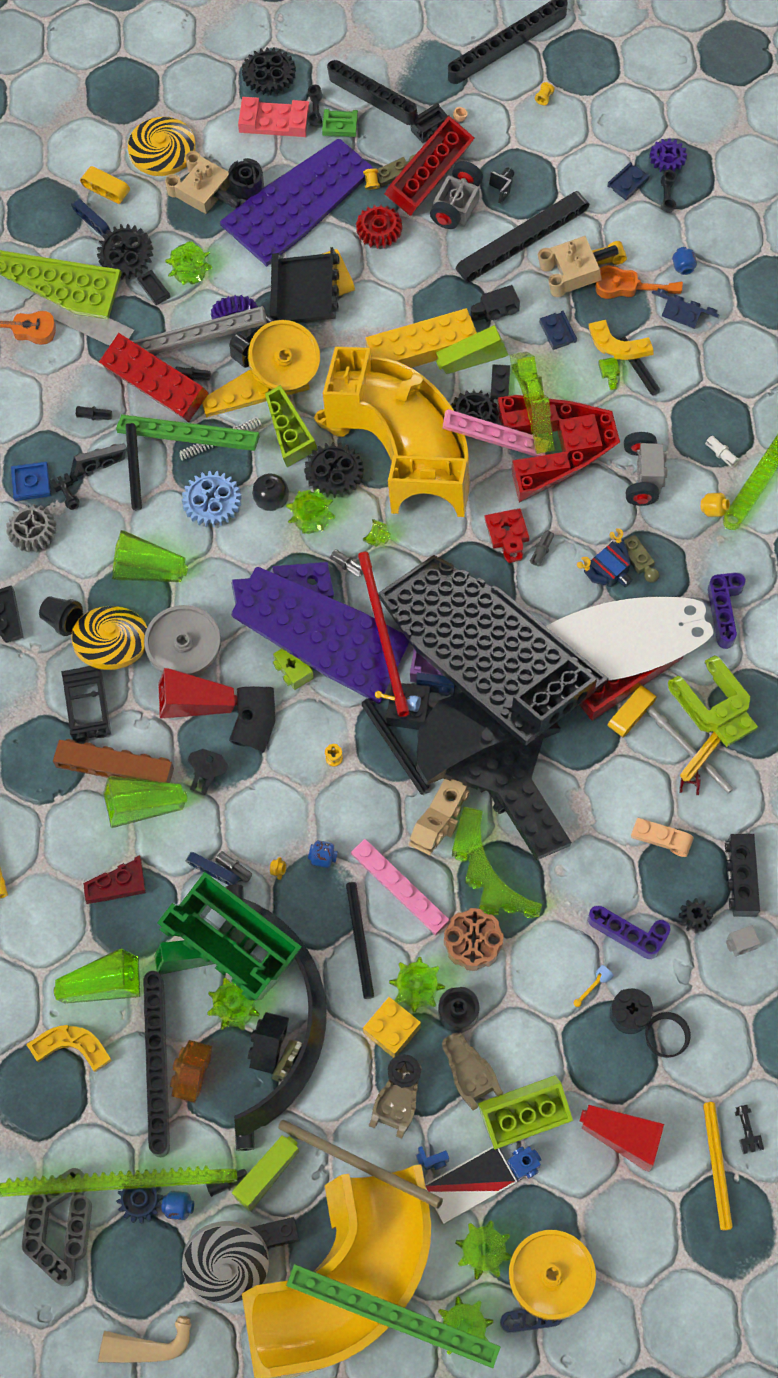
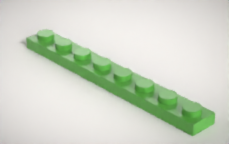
[116,414,260,451]

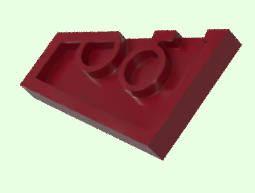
[83,855,146,904]

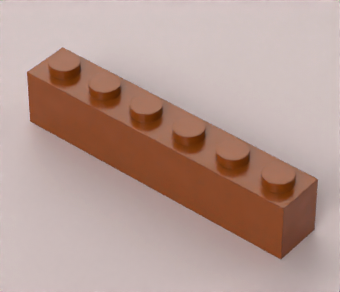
[53,739,174,790]

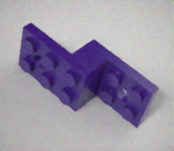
[231,562,334,605]

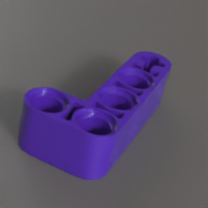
[708,573,746,649]
[588,906,670,959]

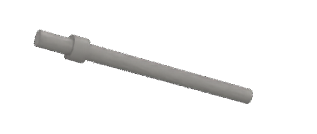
[646,706,734,793]

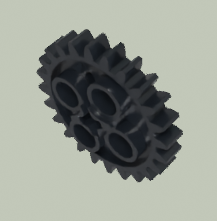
[242,47,296,96]
[97,224,154,280]
[304,442,364,498]

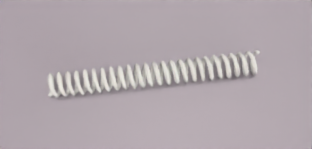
[180,417,262,461]

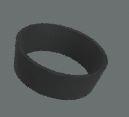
[645,1012,691,1058]

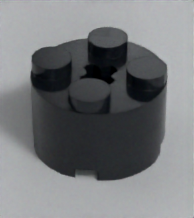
[228,158,264,200]
[438,987,480,1033]
[610,988,653,1034]

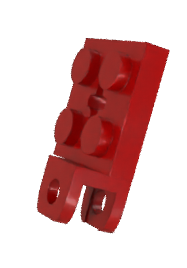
[484,508,529,563]

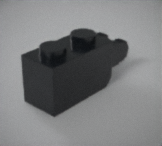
[470,285,520,322]

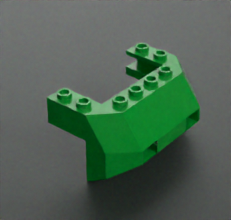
[157,872,302,1001]

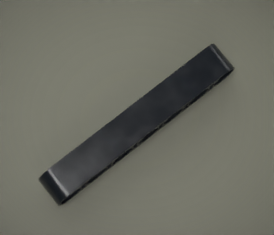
[327,60,418,125]

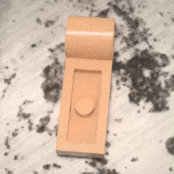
[631,818,694,857]

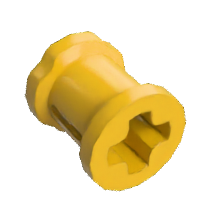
[534,82,555,105]
[363,169,380,190]
[325,744,343,767]

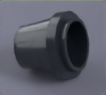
[39,596,83,636]

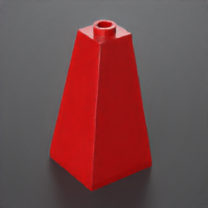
[158,668,237,718]
[579,1105,664,1172]

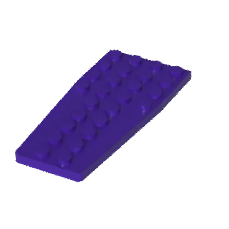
[220,139,372,267]
[231,567,409,704]

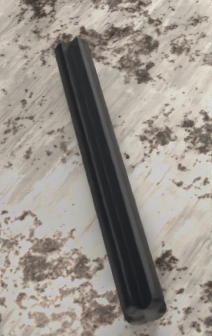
[125,423,142,511]

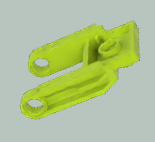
[668,655,758,747]

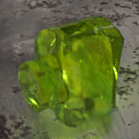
[363,519,391,547]

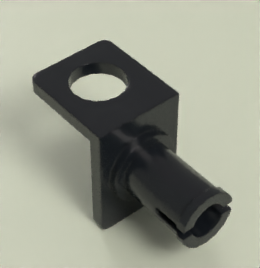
[489,167,514,204]

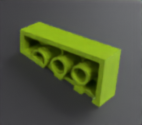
[265,385,318,467]

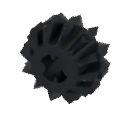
[678,898,713,933]

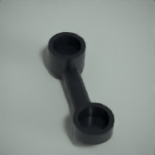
[308,84,323,126]
[660,170,677,213]

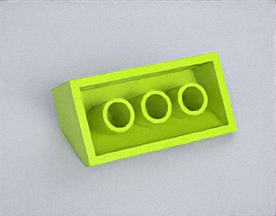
[477,1075,573,1149]

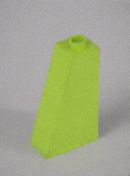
[436,325,509,374]
[231,1135,300,1212]

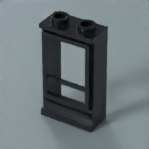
[61,666,111,742]

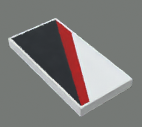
[425,1146,517,1225]

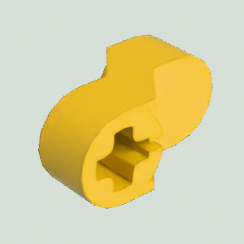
[396,373,424,402]
[314,409,350,437]

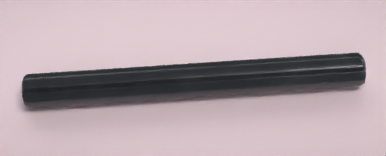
[362,698,429,795]
[346,882,374,999]

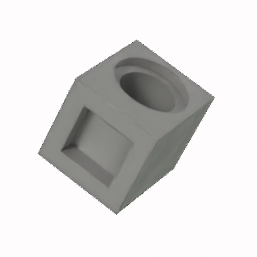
[726,925,761,957]

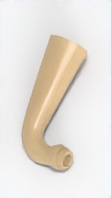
[98,1316,191,1363]

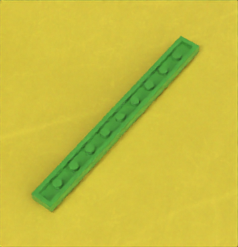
[286,1264,501,1368]

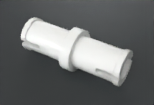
[705,436,739,468]

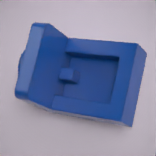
[416,1146,449,1170]

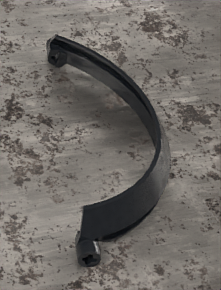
[225,884,327,1151]

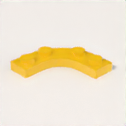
[588,320,654,360]
[26,1025,112,1072]

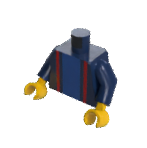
[577,528,633,587]

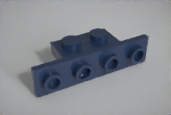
[652,288,720,329]

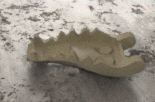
[442,1033,503,1111]
[369,1063,422,1139]

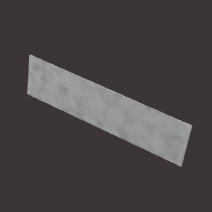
[39,300,134,346]

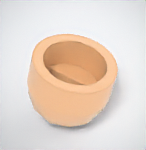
[453,107,467,122]

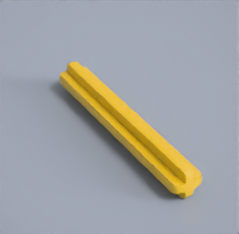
[680,732,721,782]

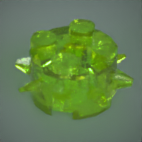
[165,241,213,285]
[286,489,335,534]
[389,957,445,1013]
[207,978,260,1031]
[455,1220,512,1280]
[438,1297,494,1355]

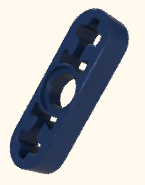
[71,198,110,237]
[185,852,240,885]
[500,1310,562,1333]

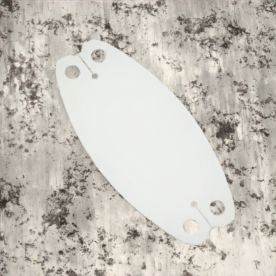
[546,597,714,680]

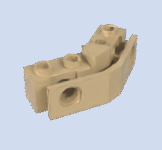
[409,779,470,855]

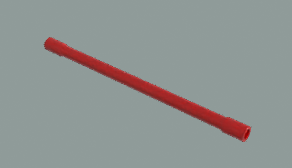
[358,551,410,717]

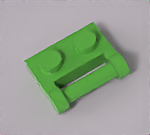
[322,109,358,137]

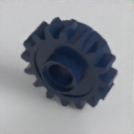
[116,1175,164,1224]

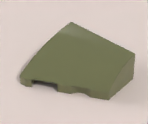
[271,1040,303,1082]

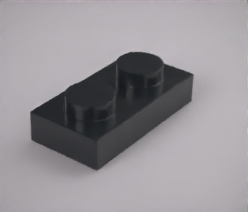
[490,364,510,399]

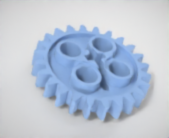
[182,471,242,528]

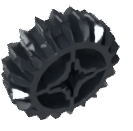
[451,389,498,423]

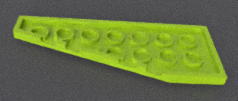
[0,250,122,320]

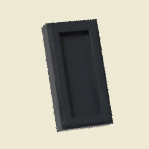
[137,270,170,305]

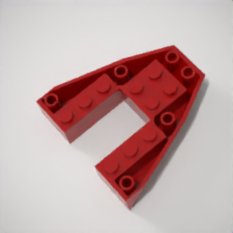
[497,395,620,503]

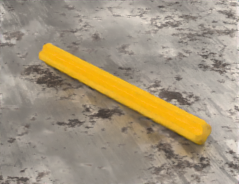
[703,1102,732,1230]

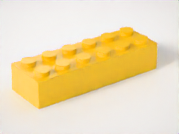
[365,308,477,368]

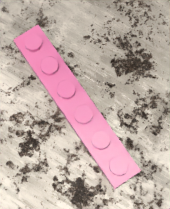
[442,409,547,457]
[351,839,450,936]

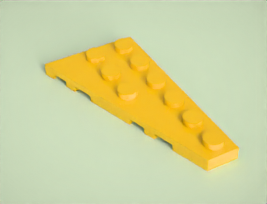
[202,369,310,418]

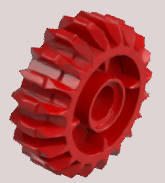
[356,204,403,249]

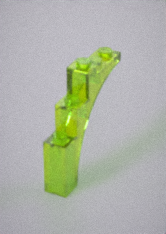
[509,351,555,454]
[452,806,542,918]

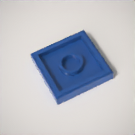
[11,462,51,501]

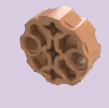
[444,908,504,971]

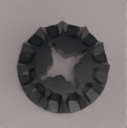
[387,1054,421,1088]

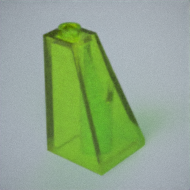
[112,530,188,582]
[103,776,187,828]
[54,949,140,1004]

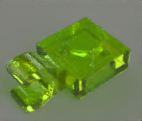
[598,357,620,390]

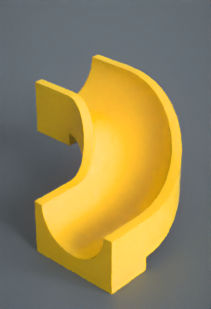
[322,347,470,517]
[242,1164,431,1378]

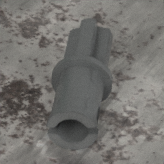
[530,530,554,566]
[330,549,363,577]
[215,851,252,882]

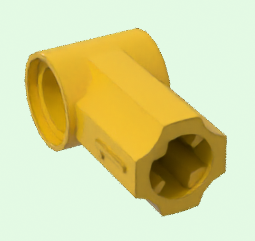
[592,241,627,265]

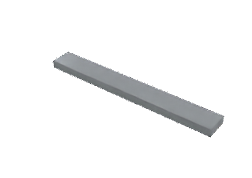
[133,306,267,355]

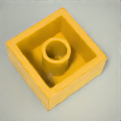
[363,997,421,1058]

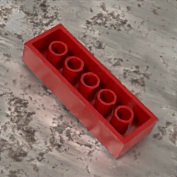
[384,116,475,216]
[99,333,209,422]
[579,656,683,721]

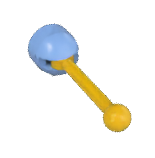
[375,691,421,712]
[573,965,614,1007]

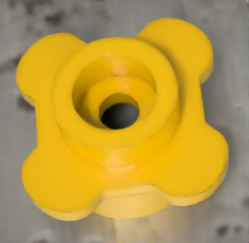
[270,857,286,880]

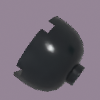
[252,473,289,511]

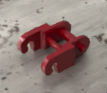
[679,771,701,795]

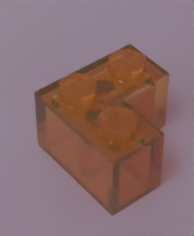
[170,1040,213,1103]

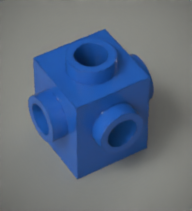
[507,1146,541,1181]

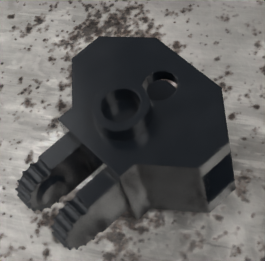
[188,749,228,795]

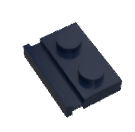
[607,162,649,200]
[539,310,577,350]
[416,672,455,696]

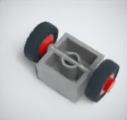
[430,161,483,229]
[624,432,667,506]

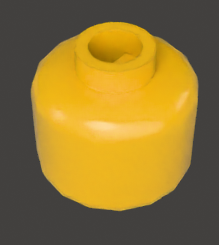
[700,493,730,517]

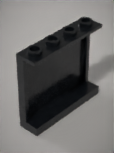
[270,247,340,323]

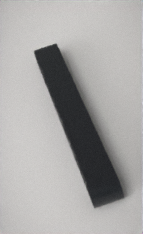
[448,0,568,84]
[455,191,590,283]
[143,971,170,1158]

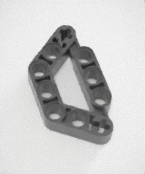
[22,1168,92,1287]

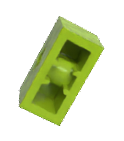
[273,649,314,690]

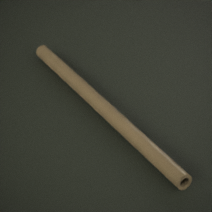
[278,1120,443,1208]

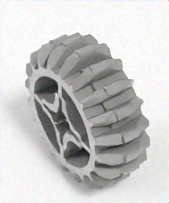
[6,504,57,552]

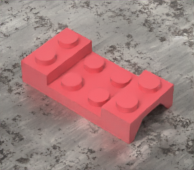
[238,97,310,137]

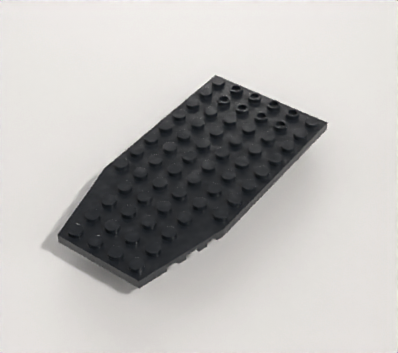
[379,555,609,746]

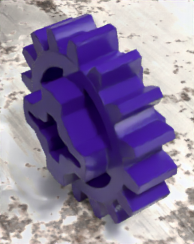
[649,138,687,172]

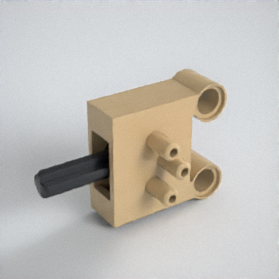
[165,151,241,214]
[538,236,619,297]

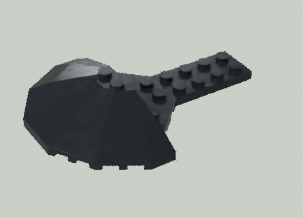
[416,692,572,861]

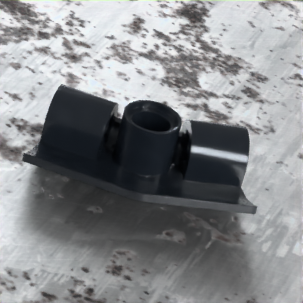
[229,686,276,753]

